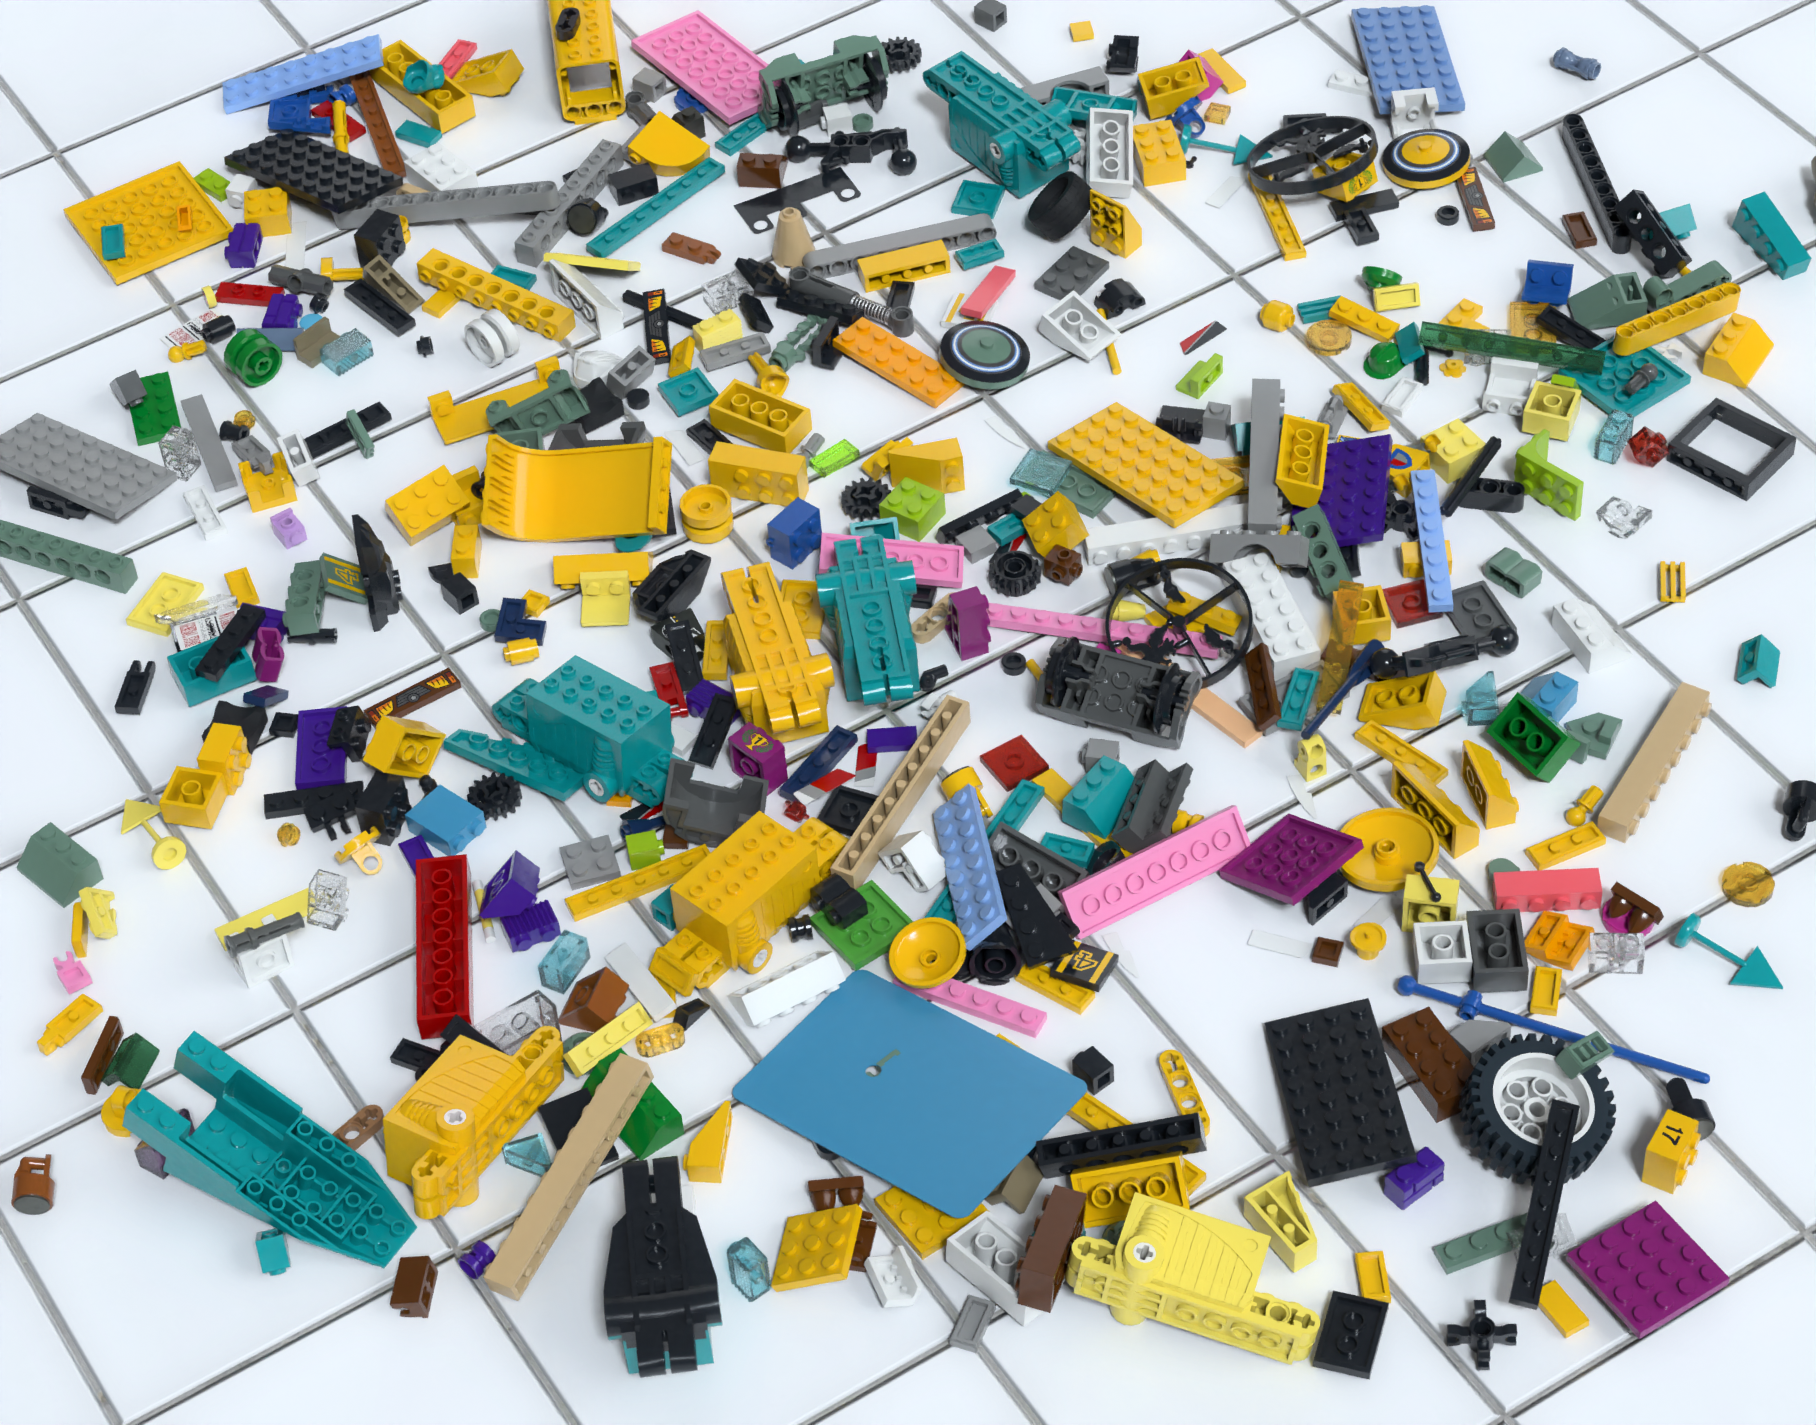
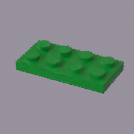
[129,371,183,446]

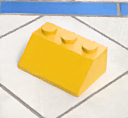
[1702,312,1774,389]
[1460,740,1519,830]

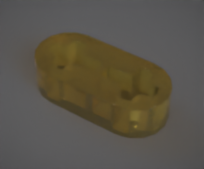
[635,1023,685,1058]

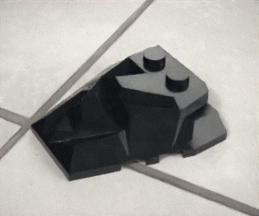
[352,514,403,632]

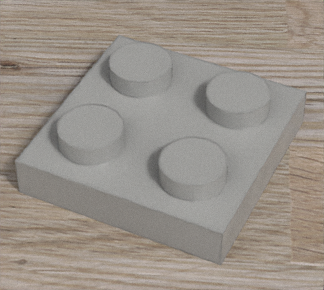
[559,835,621,891]

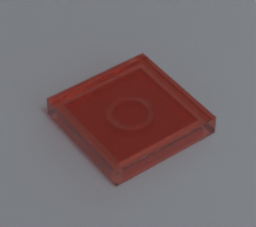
[1382,579,1443,629]
[980,734,1049,792]

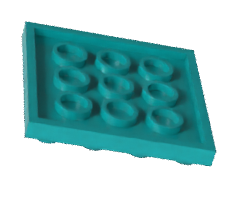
[1558,336,1691,424]

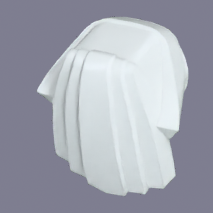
[574,350,623,389]

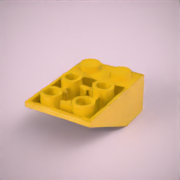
[1090,189,1142,259]

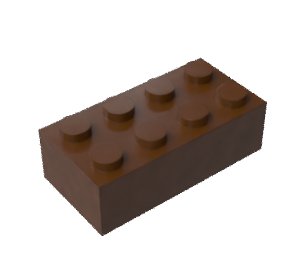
[1381,1007,1474,1123]
[1015,1185,1087,1313]

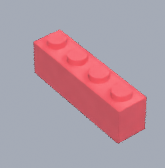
[1492,868,1602,912]

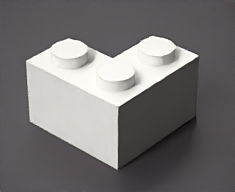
[878,830,947,892]

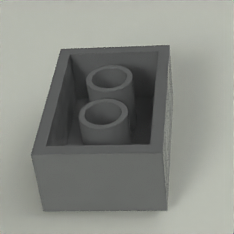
[1466,909,1529,993]

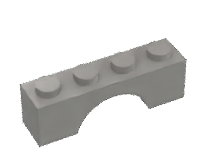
[1021,66,1109,105]
[1209,530,1310,568]

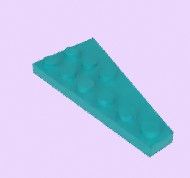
[444,729,585,801]

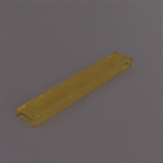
[1316,580,1364,715]

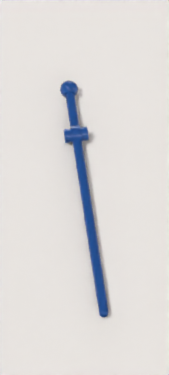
[1397,975,1710,1084]

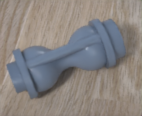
[1553,47,1601,80]

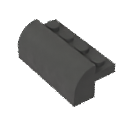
[1111,759,1193,854]

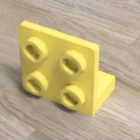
[580,570,631,627]

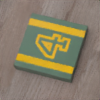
[319,552,368,605]

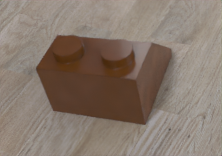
[737,153,788,189]

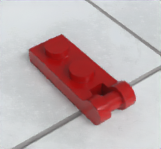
[649,662,689,721]

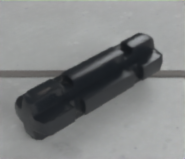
[1416,348,1429,386]

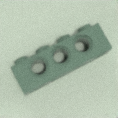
[1292,504,1356,604]
[283,560,326,636]

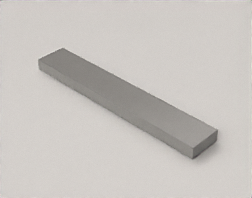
[180,394,238,492]

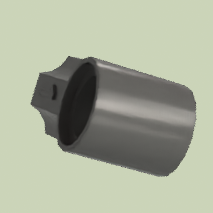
[625,91,656,125]

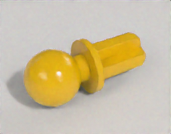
[168,340,207,363]
[1566,785,1604,827]

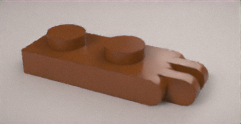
[662,232,721,264]

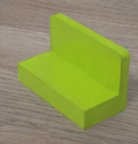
[1176,353,1223,399]

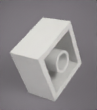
[1412,920,1472,984]

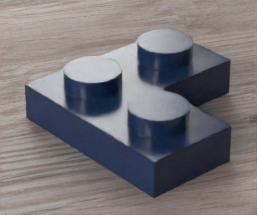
[494,597,547,646]

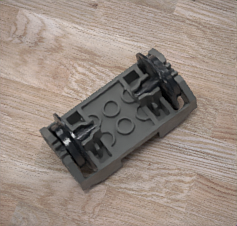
[1035,636,1203,749]

